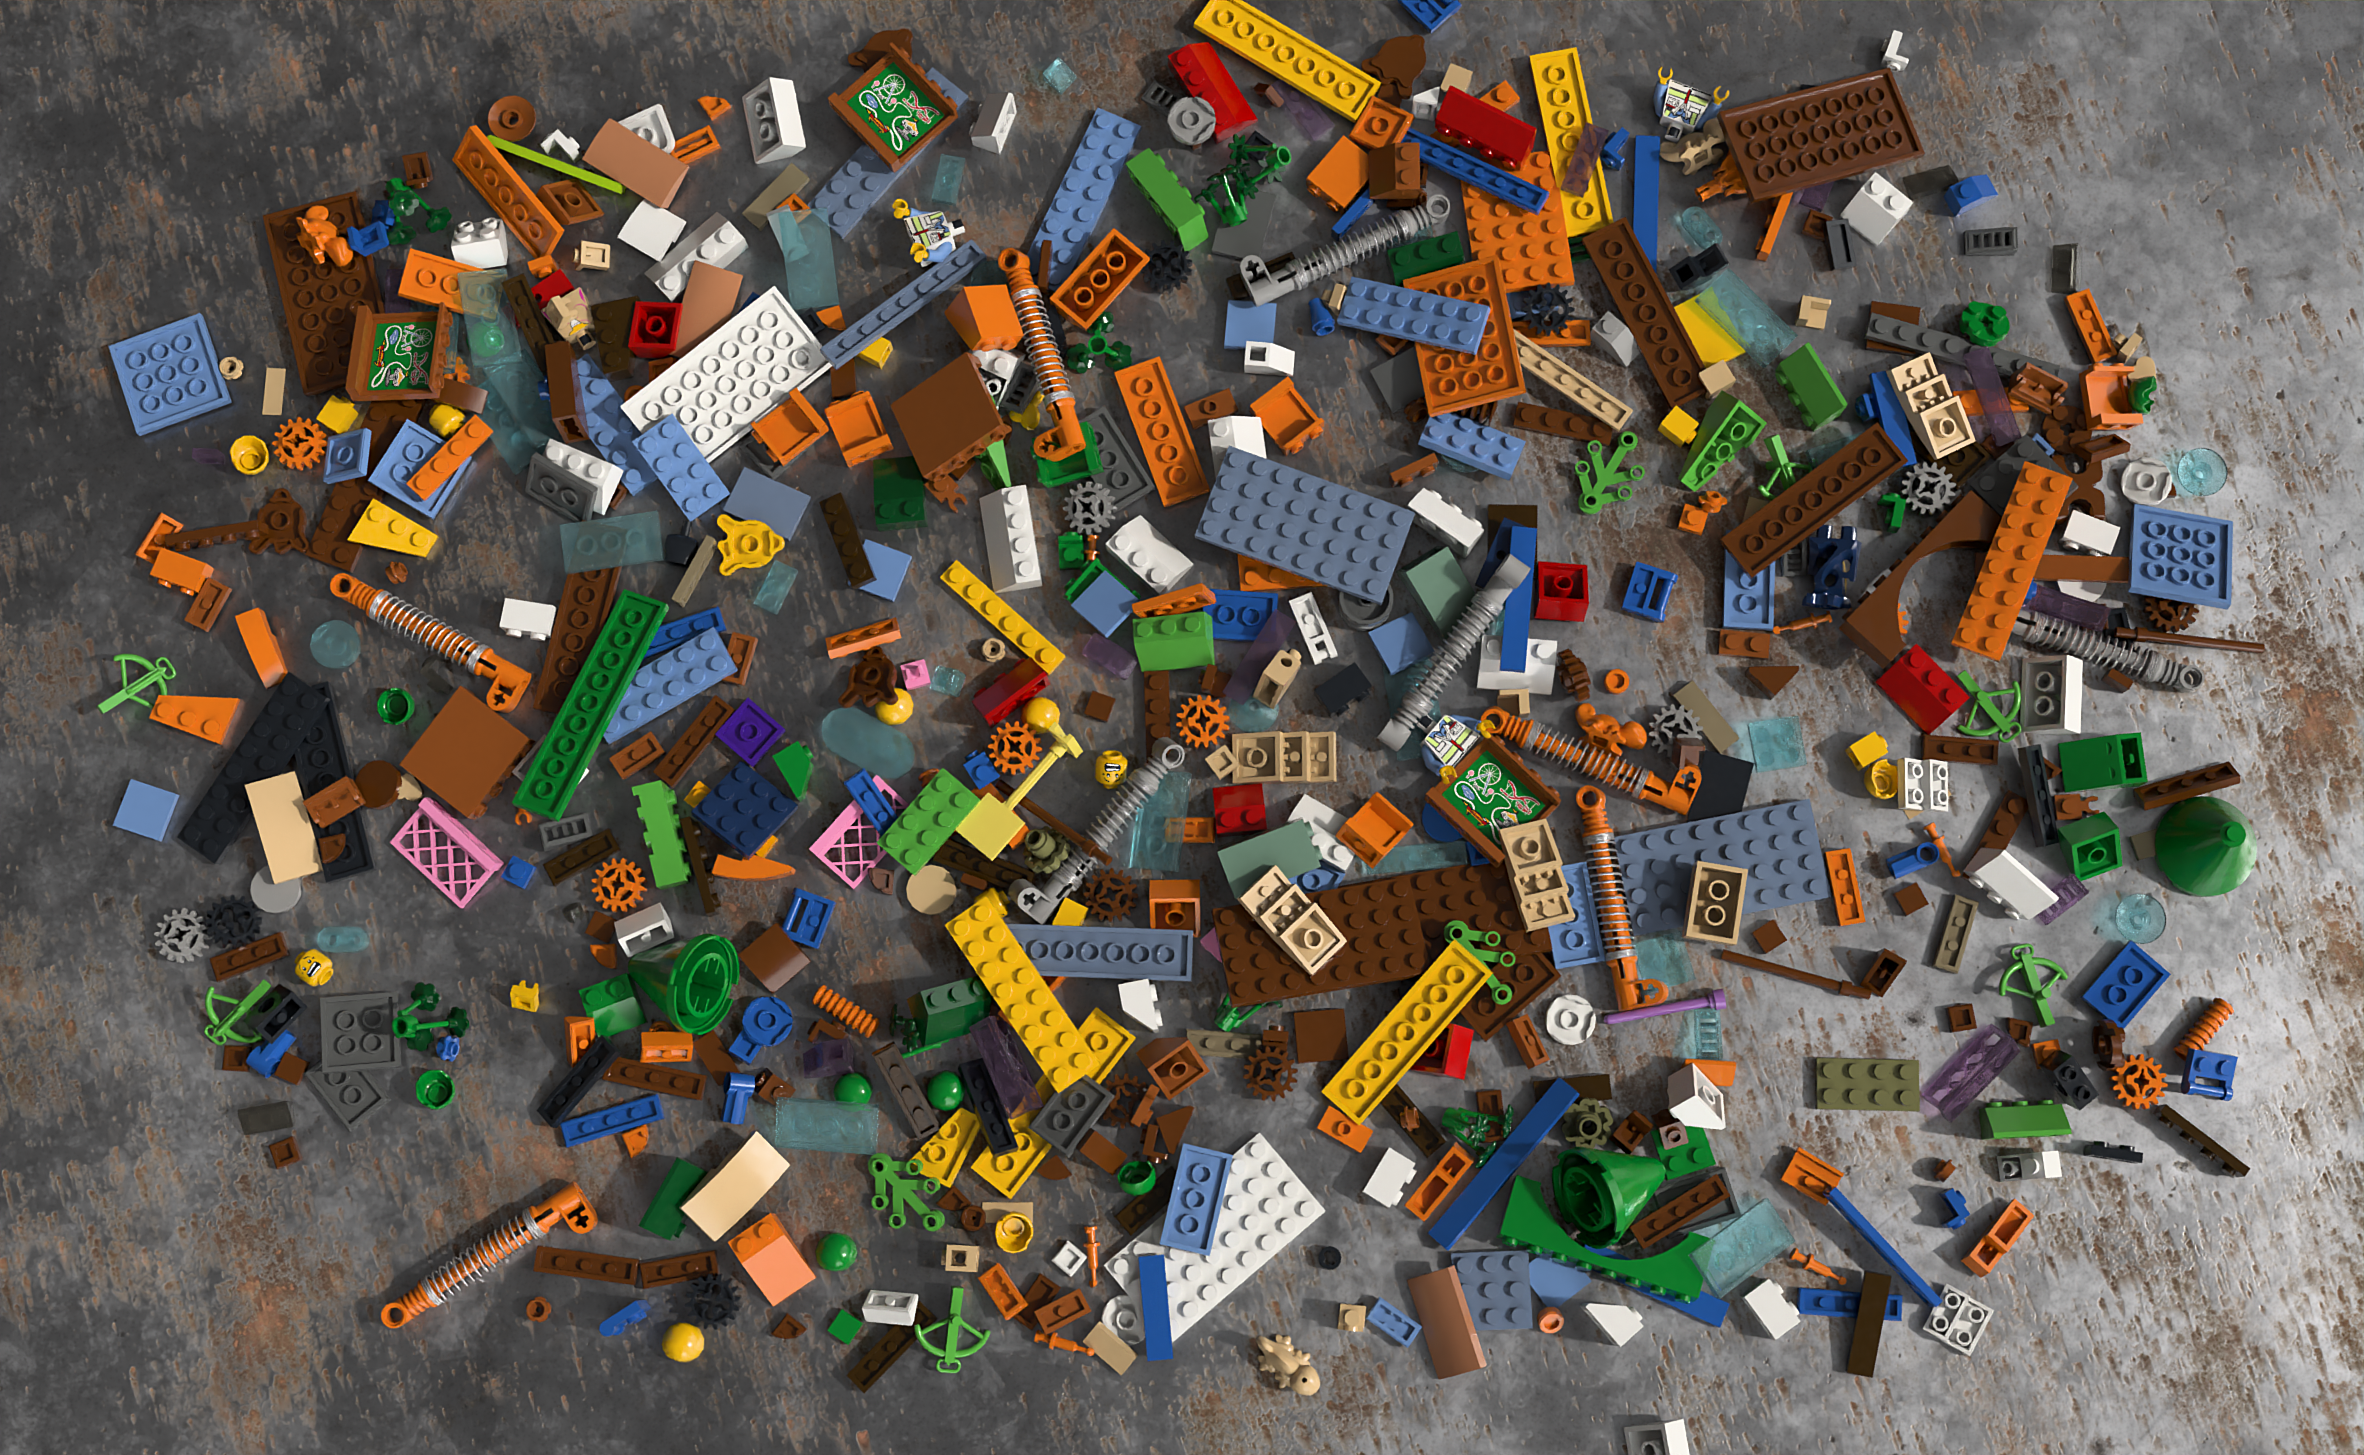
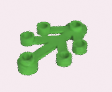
[1574,431,1645,515]
[1444,920,1515,1005]
[868,1153,945,1231]

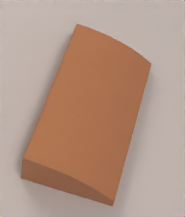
[582,118,690,209]
[670,260,743,358]
[1407,1265,1487,1380]

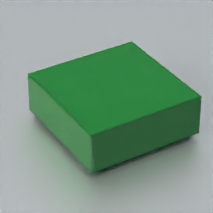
[827,1309,864,1345]

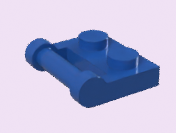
[1398,0,1462,34]
[1621,562,1678,623]
[782,887,836,949]
[2180,1048,2238,1101]
[599,1300,651,1336]

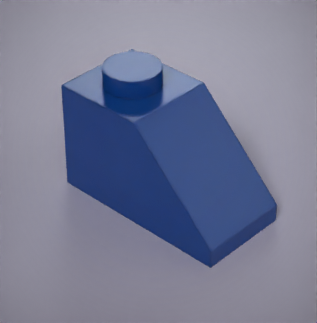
[1943,174,1998,217]

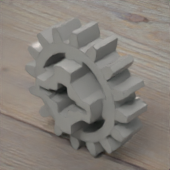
[1900,462,1956,516]
[1063,481,1117,535]
[1648,704,1703,758]
[154,908,212,963]

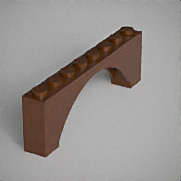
[1839,490,2002,669]

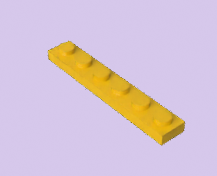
[940,560,1066,675]

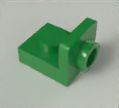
[1877,493,1906,533]
[1058,532,1084,570]

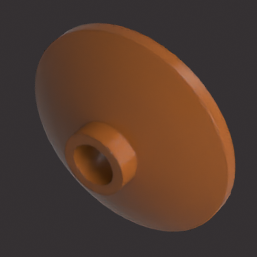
[488,96,536,142]

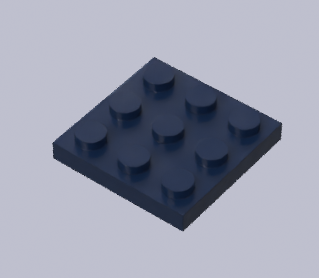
[691,761,798,860]

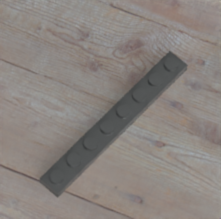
[1864,313,2060,379]

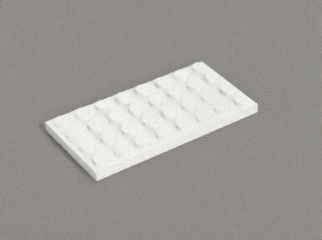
[620,286,832,463]
[1104,1133,1325,1343]

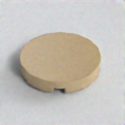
[906,865,956,915]

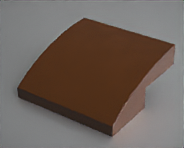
[738,923,812,994]

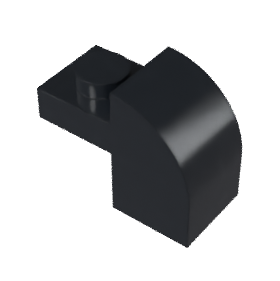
[1668,243,1730,291]

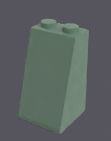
[1396,546,1493,644]
[1217,817,1323,899]

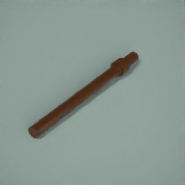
[2114,627,2265,654]
[995,779,1112,866]
[1721,949,1872,1000]

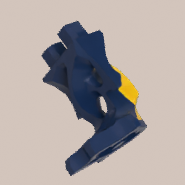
[1802,525,1862,610]

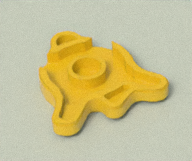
[717,514,785,576]

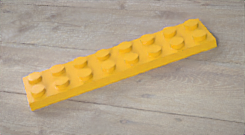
[1193,0,1381,123]
[1529,47,1613,239]
[945,896,1100,1093]
[1321,939,1493,1125]
[971,1007,1136,1199]

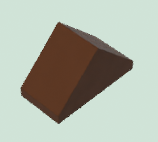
[1745,666,1799,700]
[1860,948,1907,997]
[1156,1105,1195,1155]

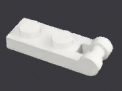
[1289,592,1338,665]

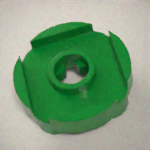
[1959,301,2010,347]

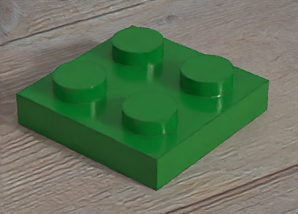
[1650,1126,1716,1180]

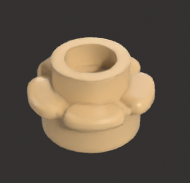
[219,357,244,380]
[981,638,1005,662]

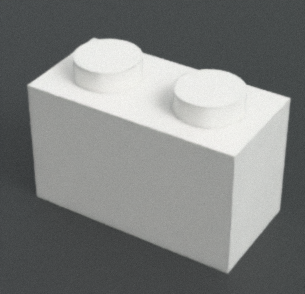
[2057,510,2120,556]
[499,598,558,641]
[614,902,674,958]
[1362,1147,1416,1208]
[1740,1278,1801,1340]

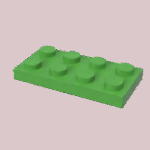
[877,767,981,876]

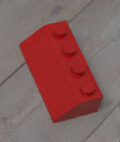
[1168,42,1258,144]
[1435,85,1537,171]

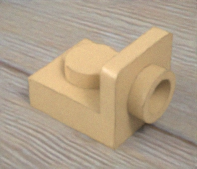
[572,241,610,271]

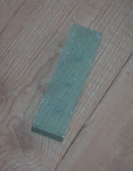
[1366,841,1467,875]

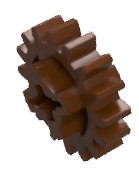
[2142,596,2200,634]
[1556,648,1591,703]
[1084,868,1139,923]
[1243,1046,1298,1101]
[1103,1073,1147,1129]

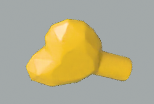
[1009,391,1044,430]

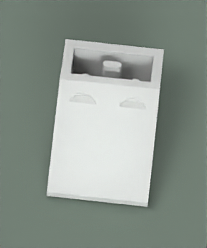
[969,349,1026,413]

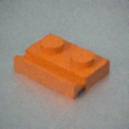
[1779,1147,1844,1206]

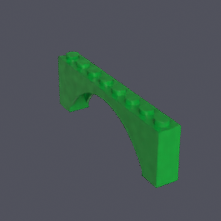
[1497,1175,1714,1304]

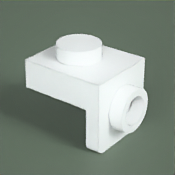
[1880,30,1909,72]
[540,129,582,163]

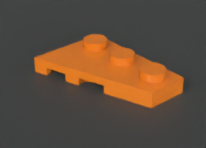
[149,695,240,745]

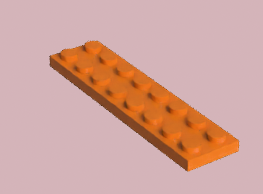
[1951,461,2073,662]

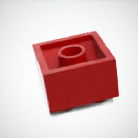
[628,301,683,358]
[1534,561,1589,622]
[1212,783,1267,838]
[1409,1023,1474,1080]

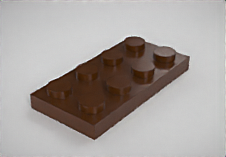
[1459,953,1561,1042]

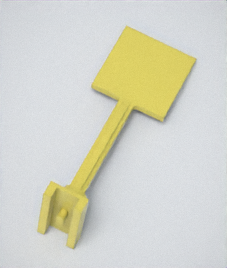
[955,722,1083,861]

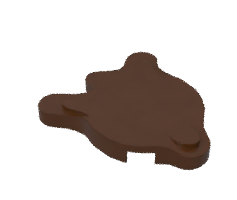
[848,28,913,73]
[1361,34,1426,100]
[249,488,310,555]
[838,646,898,709]

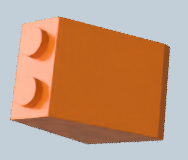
[944,284,1024,352]

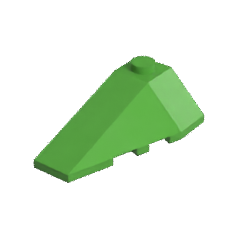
[975,395,1011,491]

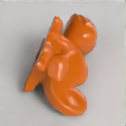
[296,205,353,267]
[1575,703,1647,758]

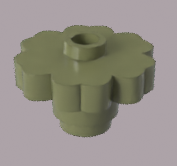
[1023,826,1071,874]
[1561,1097,1613,1148]

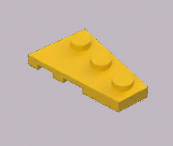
[347,498,439,558]
[909,1108,981,1188]

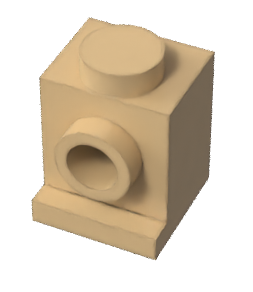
[941,1245,980,1272]
[1337,1303,1366,1332]

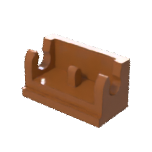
[2008,362,2068,414]
[303,776,366,828]

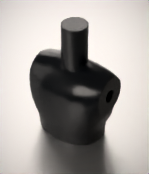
[664,520,699,568]

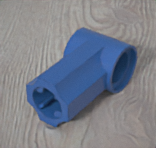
[1886,842,1939,879]
[246,1029,296,1078]
[720,1072,755,1124]

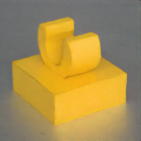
[510,980,539,1012]

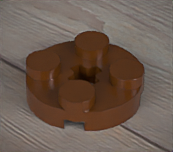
[2040,405,2092,455]
[2092,1019,2125,1071]

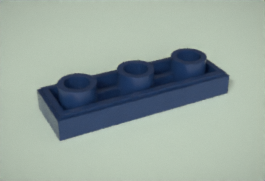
[1475,517,1526,589]

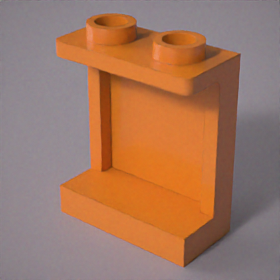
[1306,135,1369,215]
[2079,363,2144,430]
[1249,376,1324,456]
[750,388,829,466]
[824,391,894,467]
[1335,792,1413,869]

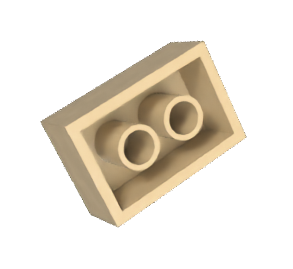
[1682,861,1748,946]

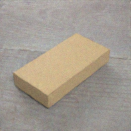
[1083,1321,1138,1375]

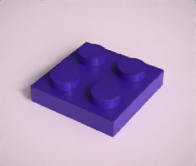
[715,698,786,767]

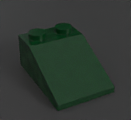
[873,456,928,532]

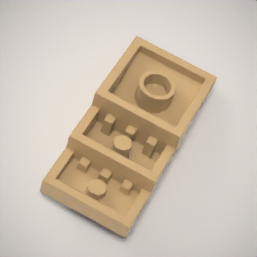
[1886,352,1976,460]
[1232,731,1337,784]
[245,771,323,885]
[1498,819,1575,932]
[1237,865,1347,975]
[679,1131,790,1242]

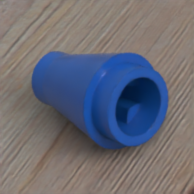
[1308,298,1335,336]

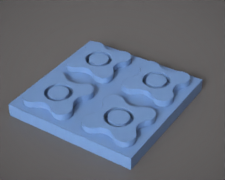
[108,313,232,436]
[2128,504,2233,610]

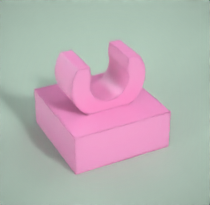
[900,659,931,691]

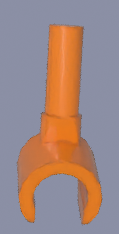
[515,791,532,825]

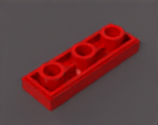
[500,269,575,330]

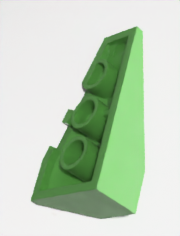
[1678,390,1767,492]

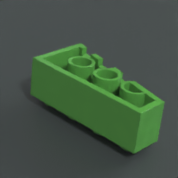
[1125,148,1209,252]
[631,780,693,890]

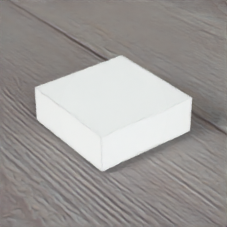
[1051,1241,1087,1277]

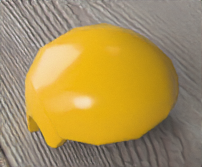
[230,435,269,475]
[874,688,914,726]
[1020,697,1060,734]
[1863,759,1898,799]
[994,1211,1033,1254]
[661,1322,704,1362]

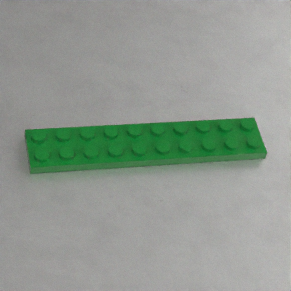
[512,589,669,822]

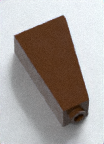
[545,340,590,444]

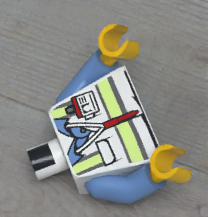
[1653,66,1730,142]
[892,199,965,267]
[1417,714,1496,784]

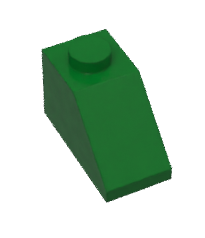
[772,741,814,802]

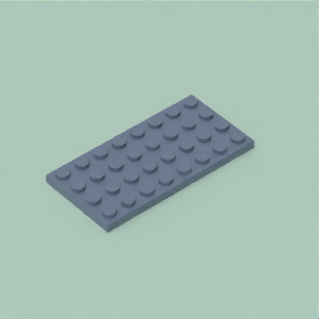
[1195,446,1415,605]
[1614,799,1831,936]

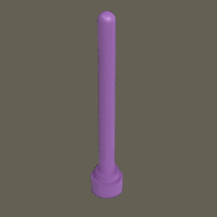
[1604,989,1726,1024]

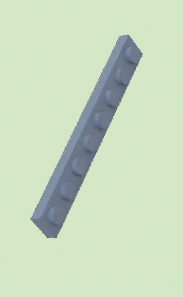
[820,239,987,370]

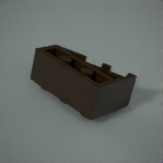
[590,295,641,382]

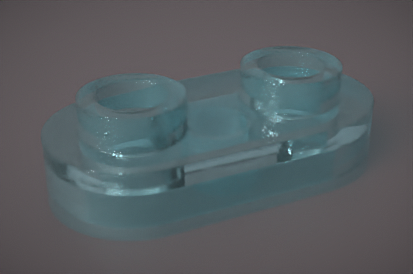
[1682,207,1723,250]
[317,927,370,953]

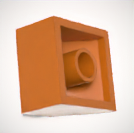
[1149,879,1201,937]

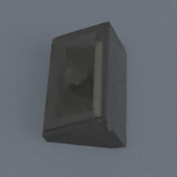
[1902,165,1959,200]
[2051,243,2083,294]
[237,1101,295,1136]

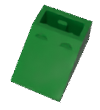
[2058,732,2148,793]

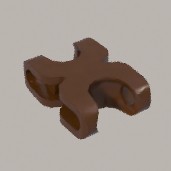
[2050,454,2105,525]

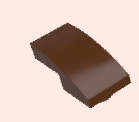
[431,378,489,415]

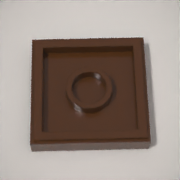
[1865,301,1921,356]
[1294,1008,1349,1064]

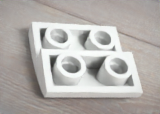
[618,199,687,262]
[1897,758,1948,812]
[1923,1284,1994,1357]

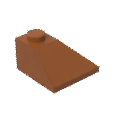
[536,178,605,225]
[1136,1037,1210,1100]

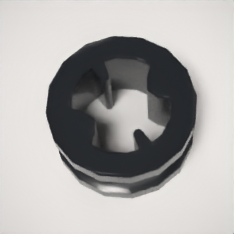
[1318,1246,1342,1270]

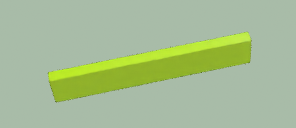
[487,135,626,195]

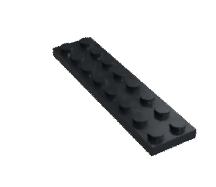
[177,672,330,865]
[294,681,377,884]

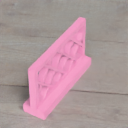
[809,775,909,889]
[390,797,504,908]

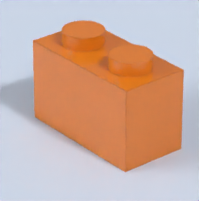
[150,547,214,596]

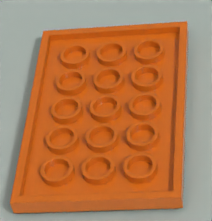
[1459,151,1575,293]
[1403,255,1526,417]

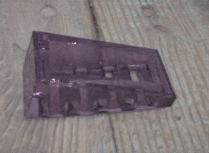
[2037,873,2089,925]

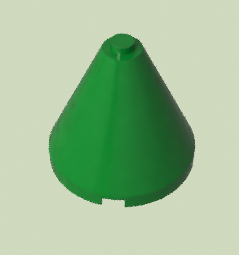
[2154,796,2257,897]
[628,933,739,1035]
[1552,1147,1666,1249]

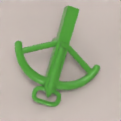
[1758,434,1815,501]
[96,654,176,714]
[1956,670,2022,743]
[1999,943,2068,1028]
[204,979,271,1045]
[914,1286,990,1373]

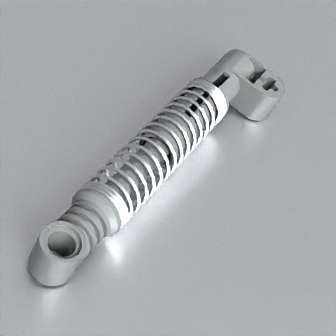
[1240,194,1450,308]
[1377,554,1531,752]
[2012,609,2205,693]
[1008,737,1185,925]

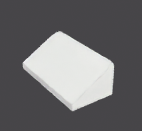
[1411,87,1440,121]
[862,1290,918,1326]

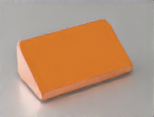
[134,512,183,565]
[564,1016,596,1068]
[640,1031,693,1063]
[1681,1059,1736,1087]

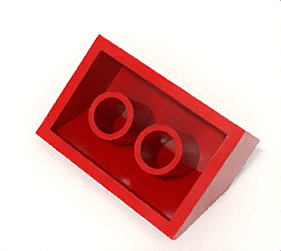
[1875,643,1970,735]
[971,657,1050,729]

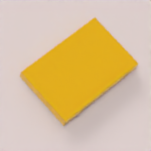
[1674,288,1747,369]

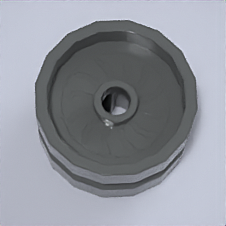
[1338,584,1393,632]

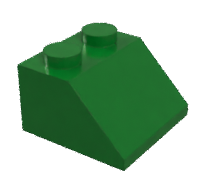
[2058,811,2123,883]
[579,973,648,1037]

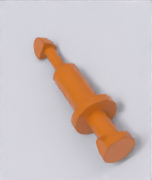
[1084,535,1100,562]
[1773,610,1832,634]
[1923,822,1960,877]
[1083,1225,1100,1288]
[1789,1248,1847,1285]
[1034,1329,1094,1356]

